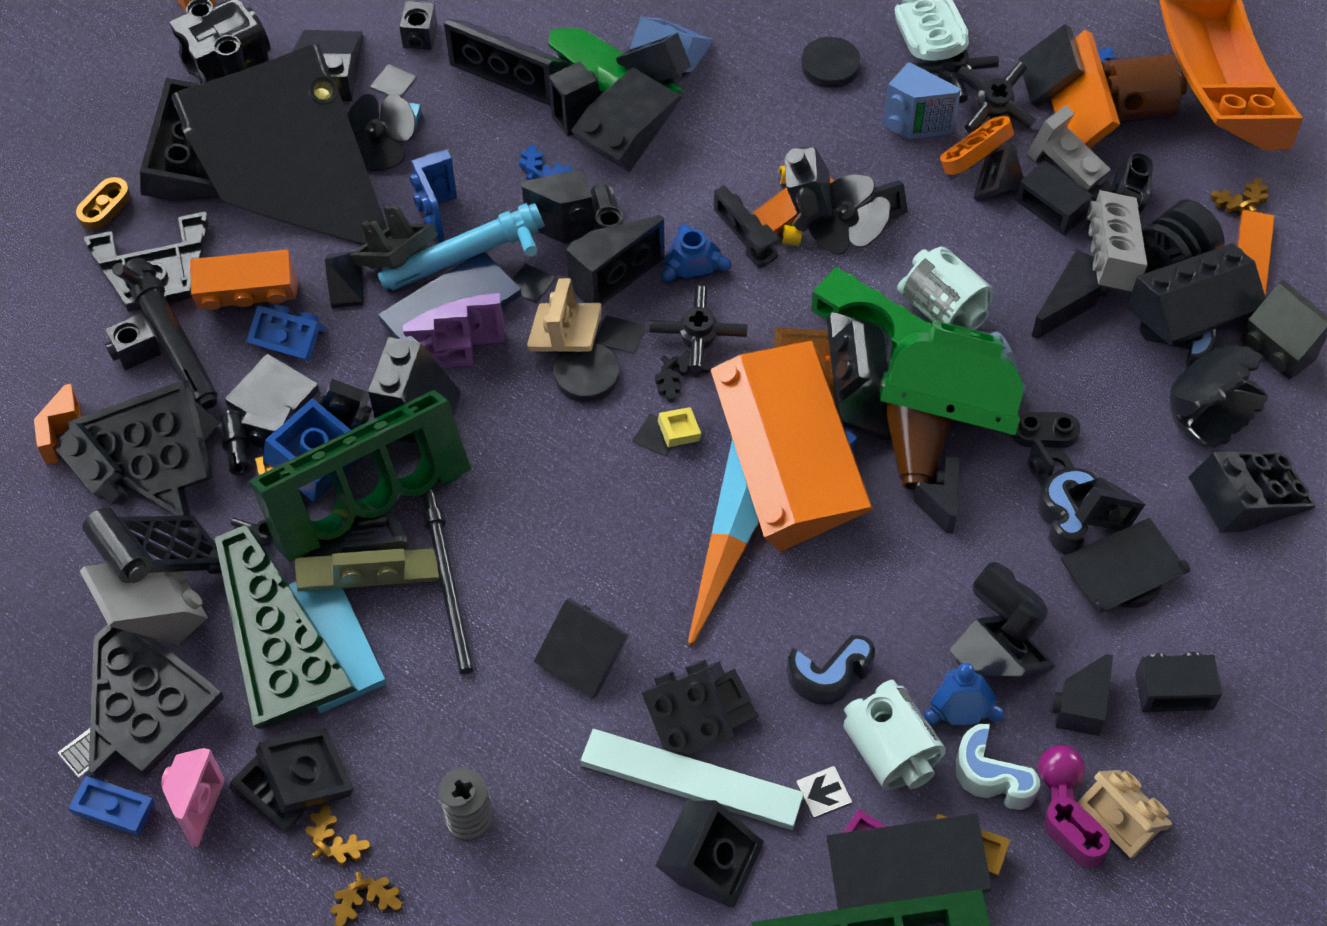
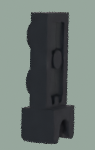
[714,185,780,267]

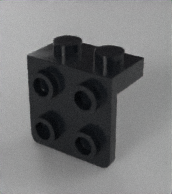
[642,659,733,756]

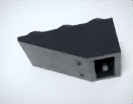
[1188,451,1316,533]

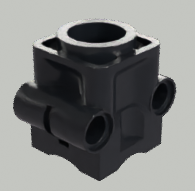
[169,0,271,84]

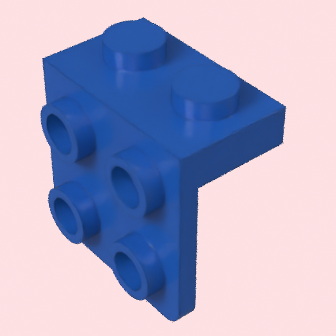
[409,149,457,243]

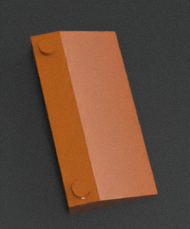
[710,341,873,552]

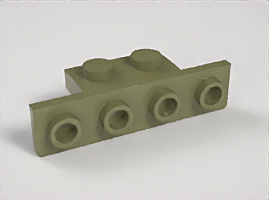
[295,548,439,592]

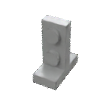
[1027,105,1111,191]

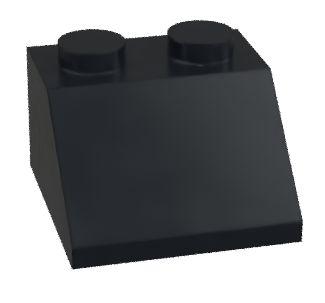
[521,168,594,244]
[655,800,764,907]

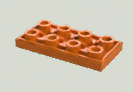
[1051,29,1120,149]

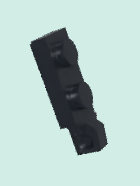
[53,422,130,506]

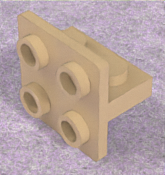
[527,278,602,352]
[1077,770,1173,858]

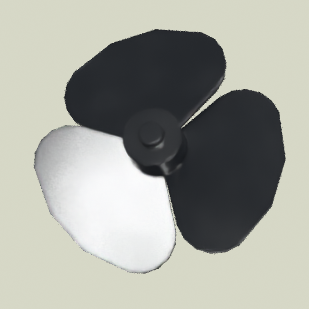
[347,94,415,171]
[809,174,891,255]

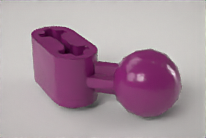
[1037,744,1110,868]

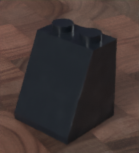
[368,337,461,444]

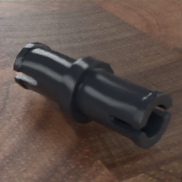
[220,410,251,476]

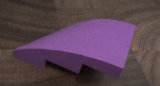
[403,293,505,368]

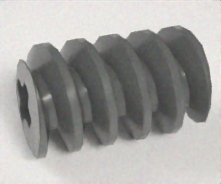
[438,768,492,840]

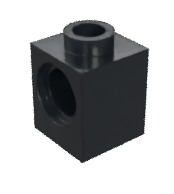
[400,1,437,50]
[105,313,161,371]

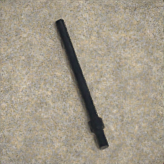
[422,487,473,675]

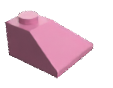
[161,748,225,847]

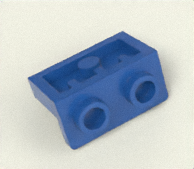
[246,303,327,361]

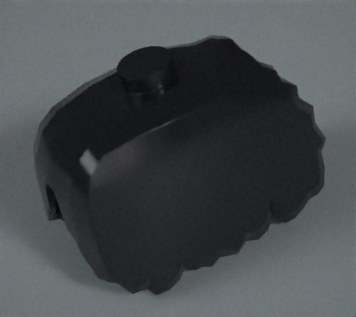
[1169,345,1268,447]

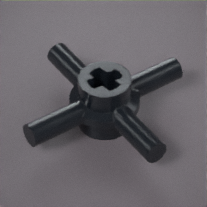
[912,49,999,103]
[956,62,1036,133]
[649,285,748,372]

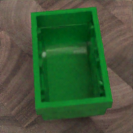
[880,320,1023,435]

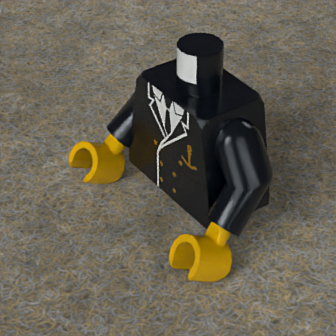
[778,147,832,246]

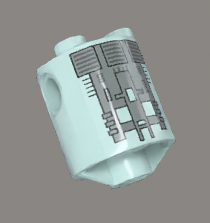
[897,246,994,330]
[843,680,946,790]

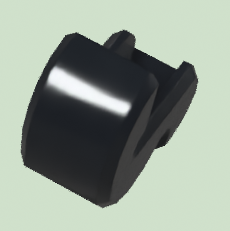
[972,562,1048,641]

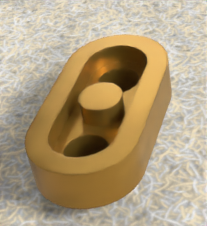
[76,177,131,230]

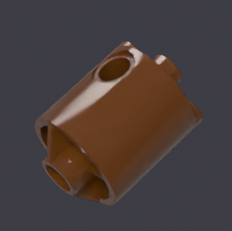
[1101,54,1187,121]

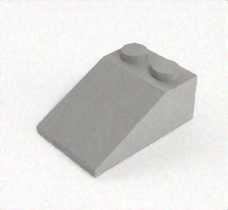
[80,558,208,645]

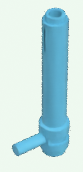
[378,203,545,291]

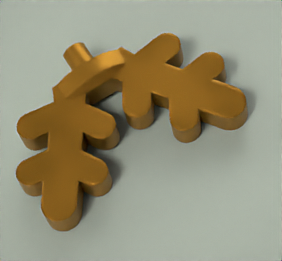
[1210,178,1268,214]
[305,804,370,866]
[330,872,402,926]

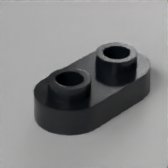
[1011,412,1080,448]

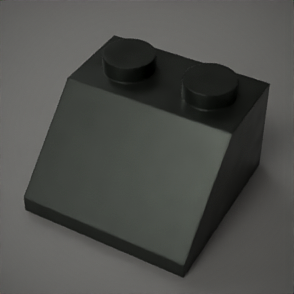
[1241,280,1327,380]

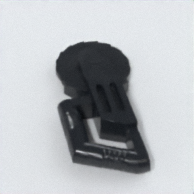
[304,512,409,558]

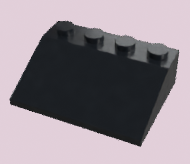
[140,78,218,201]

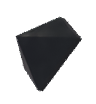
[973,142,1024,201]
[324,251,363,308]

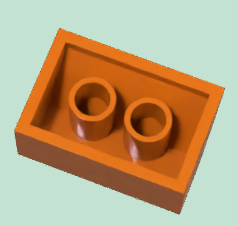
[190,249,299,310]

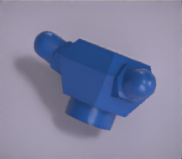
[661,224,732,282]
[923,663,1004,726]

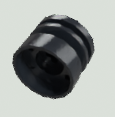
[1142,199,1225,272]

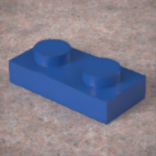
[68,775,156,837]

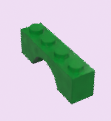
[811,267,932,360]

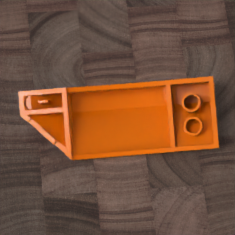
[1159,0,1303,151]

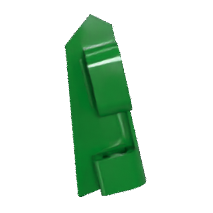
[548,28,682,93]

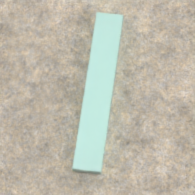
[581,729,804,831]

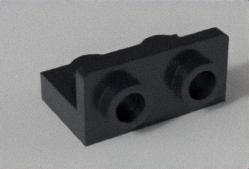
[319,379,372,430]

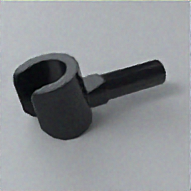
[231,517,270,546]

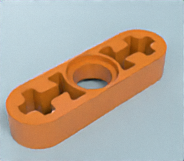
[940,116,1014,175]

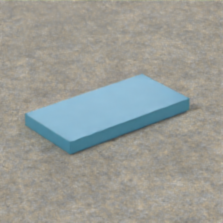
[289,582,387,714]

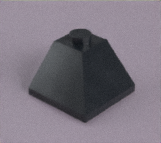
[950,616,1056,676]

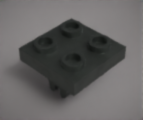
[350,205,438,269]

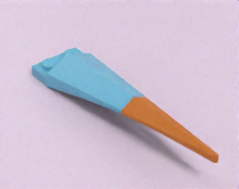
[688,439,759,647]

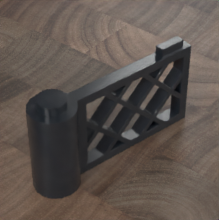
[82,508,222,583]

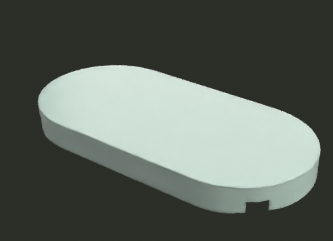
[895,0,969,60]

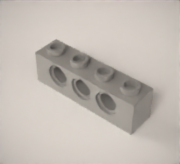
[1087,190,1147,291]

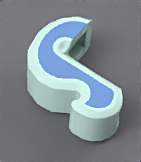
[956,724,1040,810]

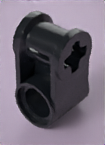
[1111,152,1154,214]

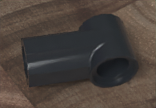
[590,183,624,230]

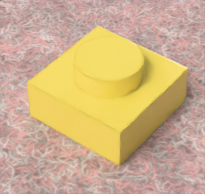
[658,407,701,447]

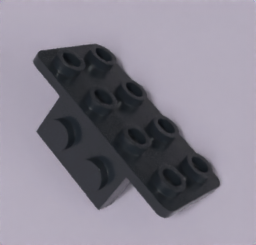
[827,312,891,440]

